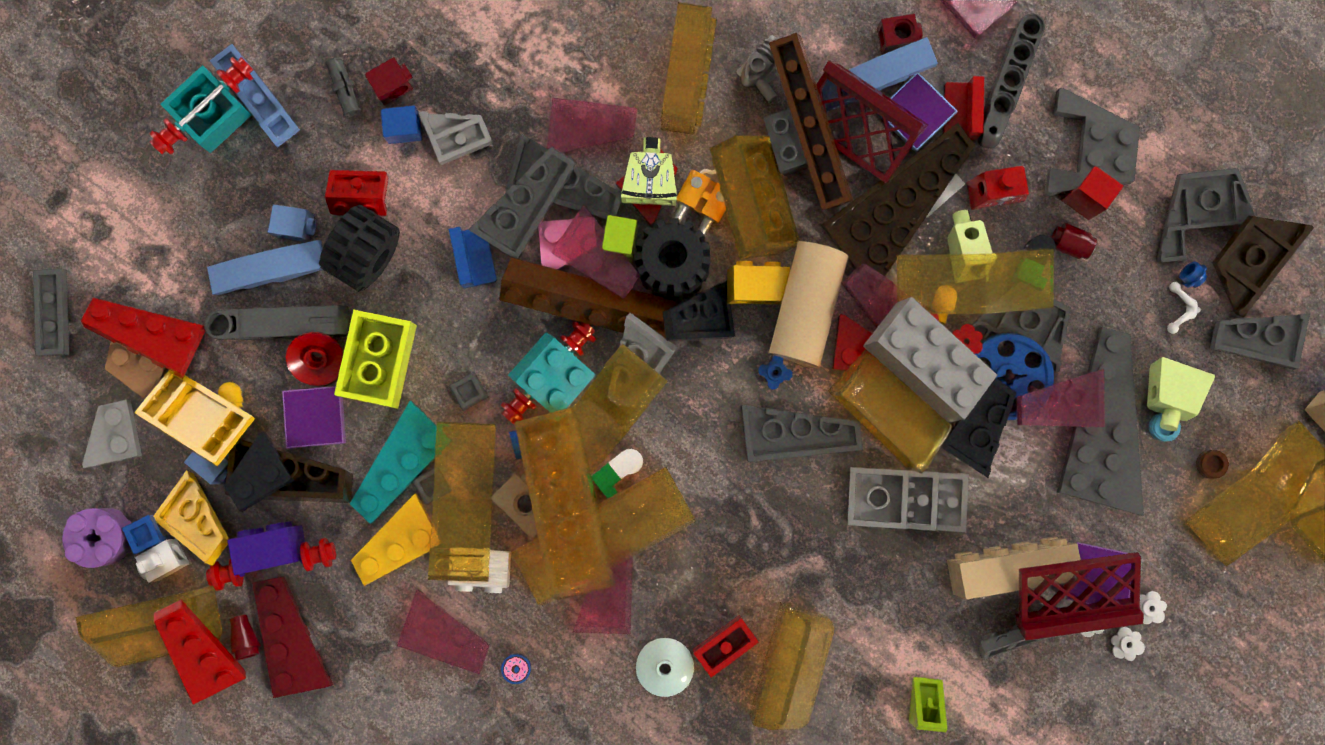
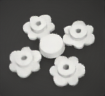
[1081,591,1167,661]

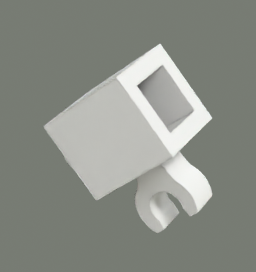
[135,539,190,583]

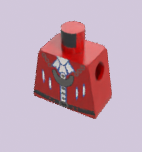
[966,166,1029,210]

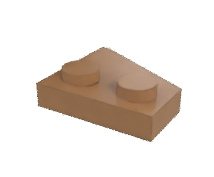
[105,342,167,400]

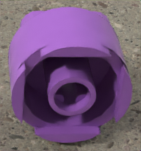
[62,508,131,568]

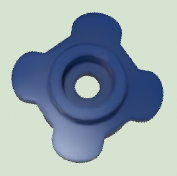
[758,356,793,390]

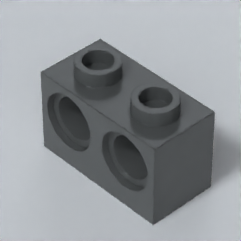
[764,108,809,176]

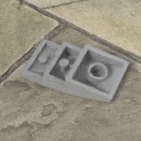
[848,467,969,532]

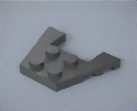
[1044,88,1140,196]
[1156,168,1255,262]
[964,281,1071,397]

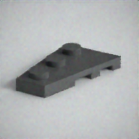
[1210,313,1310,370]

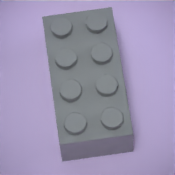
[863,297,997,423]

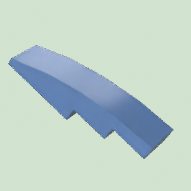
[822,37,938,112]
[207,240,323,295]

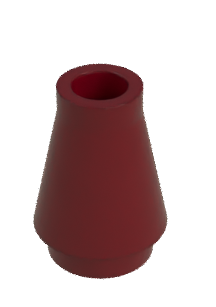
[230,615,261,661]

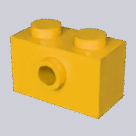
[727,261,790,305]

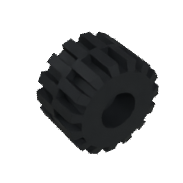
[319,205,400,292]
[635,218,711,301]

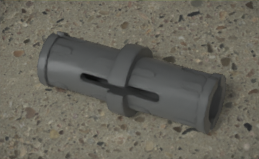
[325,57,361,117]

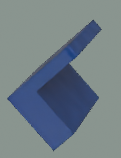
[449,227,497,289]

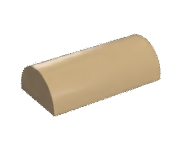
[769,241,848,368]

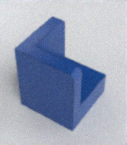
[381,105,423,144]
[122,515,172,555]

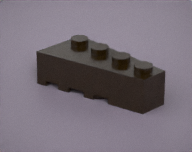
[225,439,353,503]

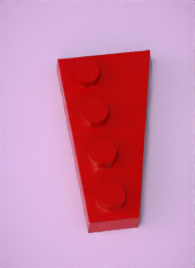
[81,298,205,379]
[154,599,246,705]

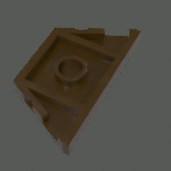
[1212,215,1314,318]

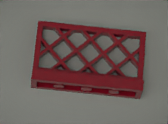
[816,60,929,183]
[1016,552,1144,641]

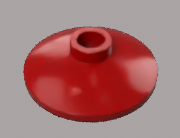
[286,332,344,386]

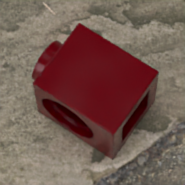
[877,14,923,55]
[365,57,413,106]

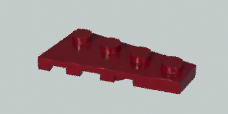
[252,576,334,698]

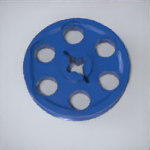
[975,333,1054,420]

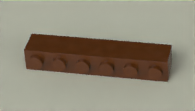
[769,32,853,210]
[499,258,678,339]

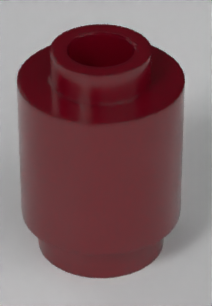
[1051,223,1097,259]

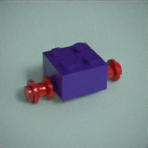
[206,521,336,591]

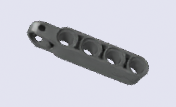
[978,13,1045,149]
[205,305,349,340]

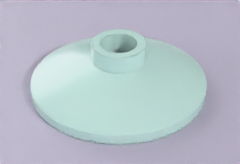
[636,638,694,697]

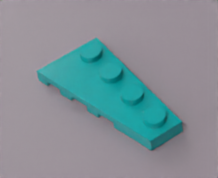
[350,400,453,524]

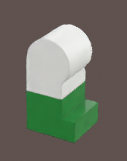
[591,449,643,500]

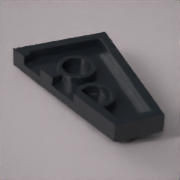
[662,281,735,341]
[940,378,1016,478]

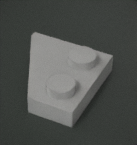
[419,111,493,165]

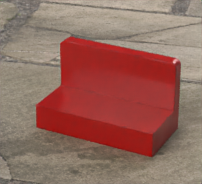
[943,76,985,140]

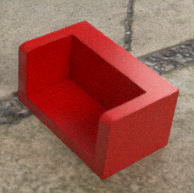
[1061,166,1124,220]

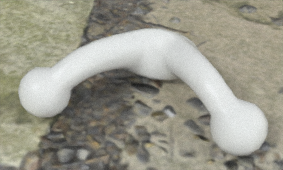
[1167,282,1201,334]

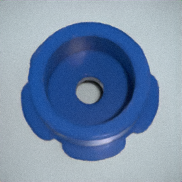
[1179,261,1207,288]

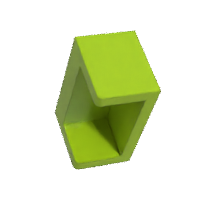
[602,215,638,263]

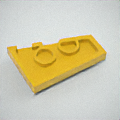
[154,470,229,566]
[351,493,443,586]

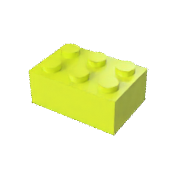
[334,309,417,409]

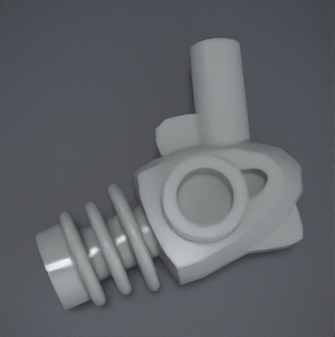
[736,35,778,103]

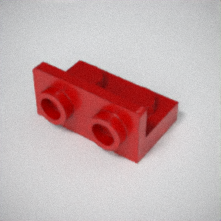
[325,170,389,216]

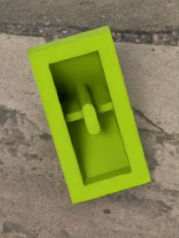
[909,677,947,733]

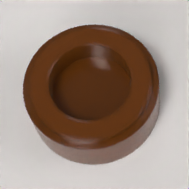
[1196,450,1229,479]

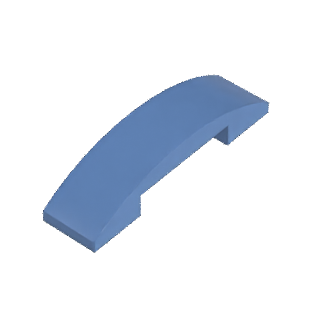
[210,44,300,147]

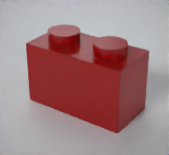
[693,615,759,678]

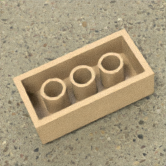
[947,537,1080,600]

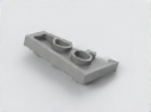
[608,313,678,414]

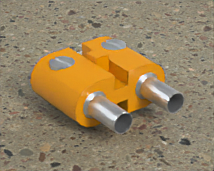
[672,167,735,236]

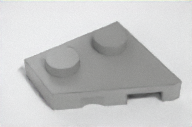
[82,400,142,468]

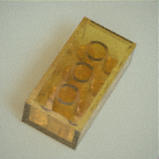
[661,2,717,135]
[710,135,800,259]

